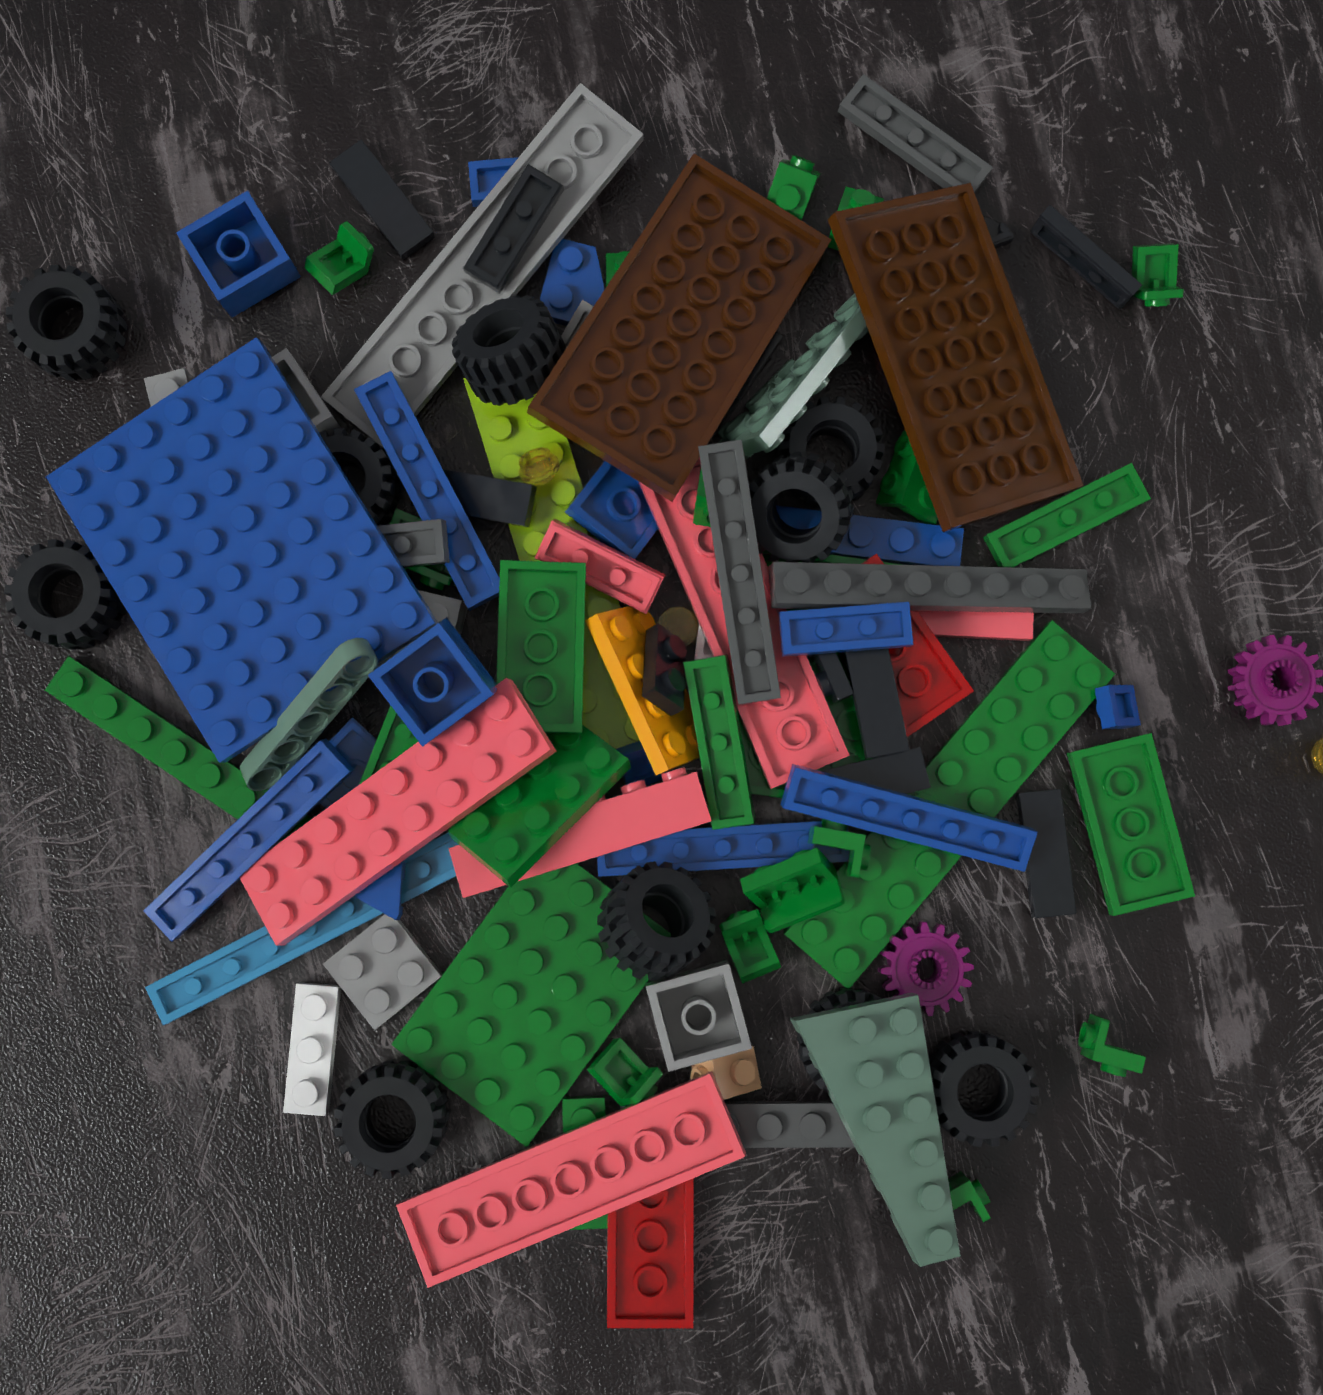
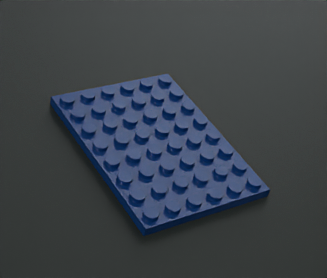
[46,337,438,763]

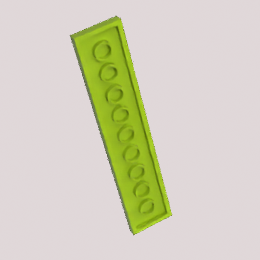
[463,378,640,749]

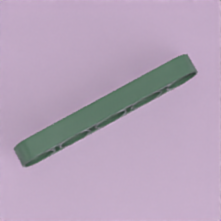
[240,638,378,791]

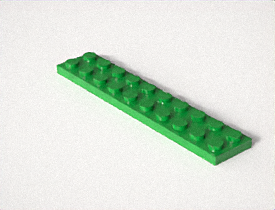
[783,620,1115,989]

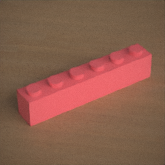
[448,767,712,898]

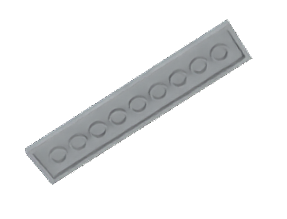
[321,83,644,450]

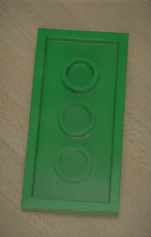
[496,560,586,734]
[448,725,631,888]
[1067,733,1195,916]

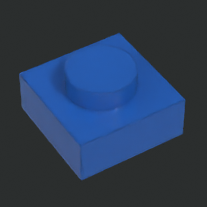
[1095,685,1141,729]
[616,741,666,785]

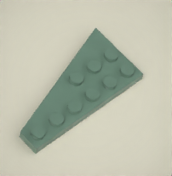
[718,293,869,460]
[790,993,960,1267]

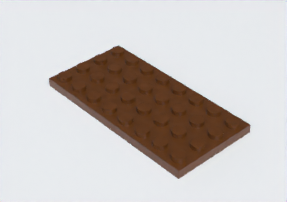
[527,154,832,502]
[828,183,1084,532]

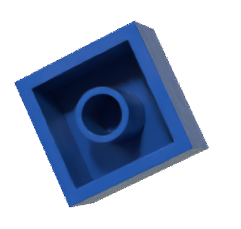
[176,190,301,318]
[368,617,497,747]

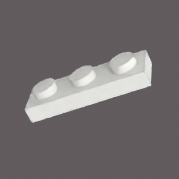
[283,982,341,1116]

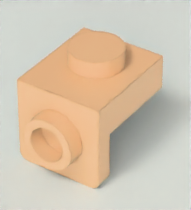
[690,1046,762,1100]

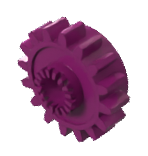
[1228,635,1323,726]
[878,921,974,1016]

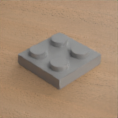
[323,914,443,1031]

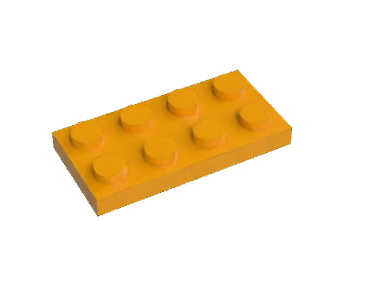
[585,606,700,776]

